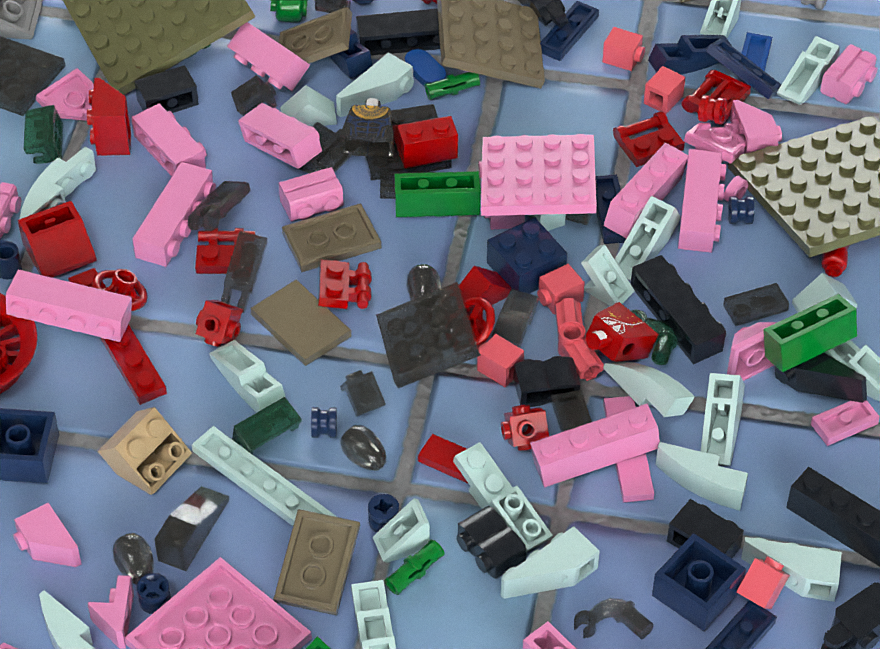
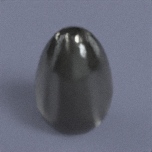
[406,264,441,312]
[340,425,387,471]
[112,533,154,585]

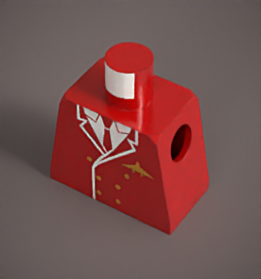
[586,302,659,362]

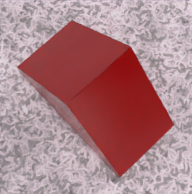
[450,265,514,318]

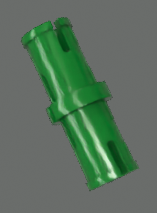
[424,72,480,100]
[384,539,445,595]

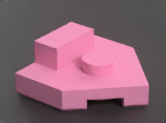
[36,68,94,121]
[684,123,746,163]

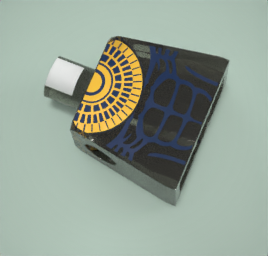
[340,98,394,158]

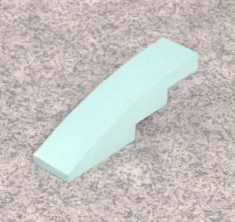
[351,580,396,649]

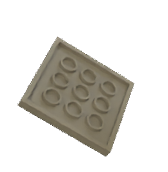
[437,0,545,89]

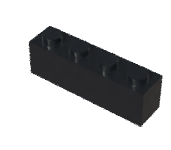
[356,8,440,56]
[631,255,726,364]
[786,466,880,567]

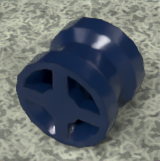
[728,196,754,224]
[311,407,337,438]
[368,494,399,532]
[137,573,171,614]

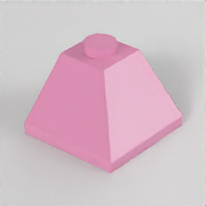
[727,322,777,381]

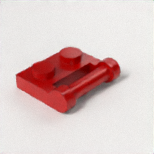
[681,69,751,125]
[613,111,685,167]

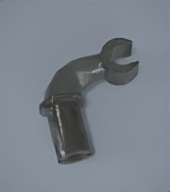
[574,598,654,639]

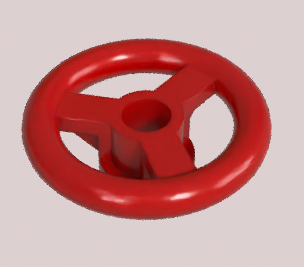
[92,269,148,311]
[446,297,495,352]

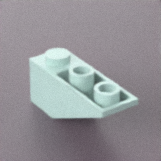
[501,526,600,599]
[741,537,842,602]

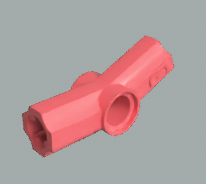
[555,298,604,381]

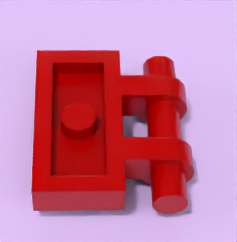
[195,228,256,274]
[318,259,372,309]

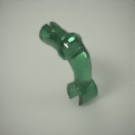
[631,309,678,365]

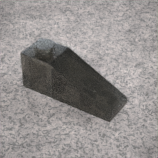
[154,486,230,571]

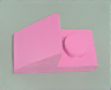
[88,575,134,649]

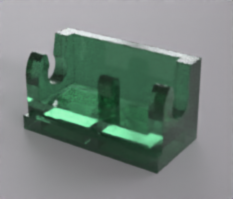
[23,105,63,164]
[232,397,302,455]

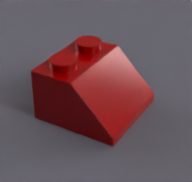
[391,116,458,168]

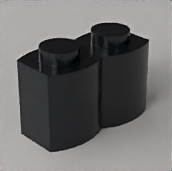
[513,356,581,407]
[456,506,526,579]

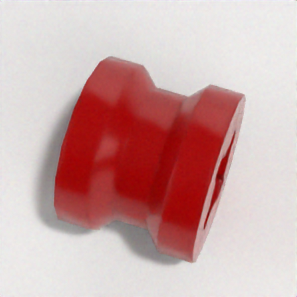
[698,95,727,125]

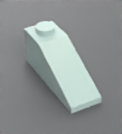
[336,52,414,117]
[615,196,681,281]
[700,373,745,466]

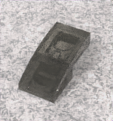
[492,289,540,347]

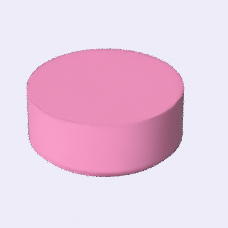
[723,176,748,202]

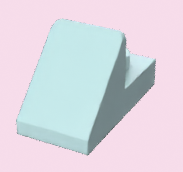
[581,245,635,306]

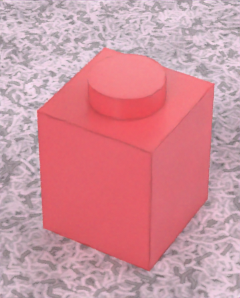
[602,27,645,71]
[644,66,686,114]
[537,264,585,315]
[476,334,524,388]
[737,556,790,609]

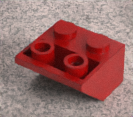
[87,78,132,156]
[18,201,97,278]

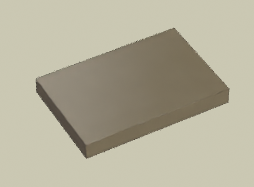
[279,7,352,64]
[282,203,382,272]
[250,280,351,366]
[273,509,360,616]

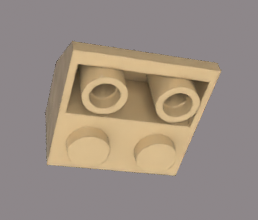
[97,407,192,495]

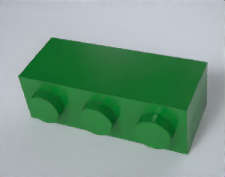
[395,171,481,217]
[763,294,857,372]

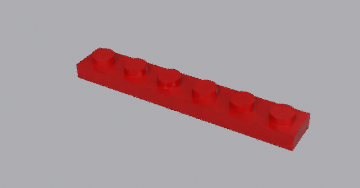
[68,268,167,405]

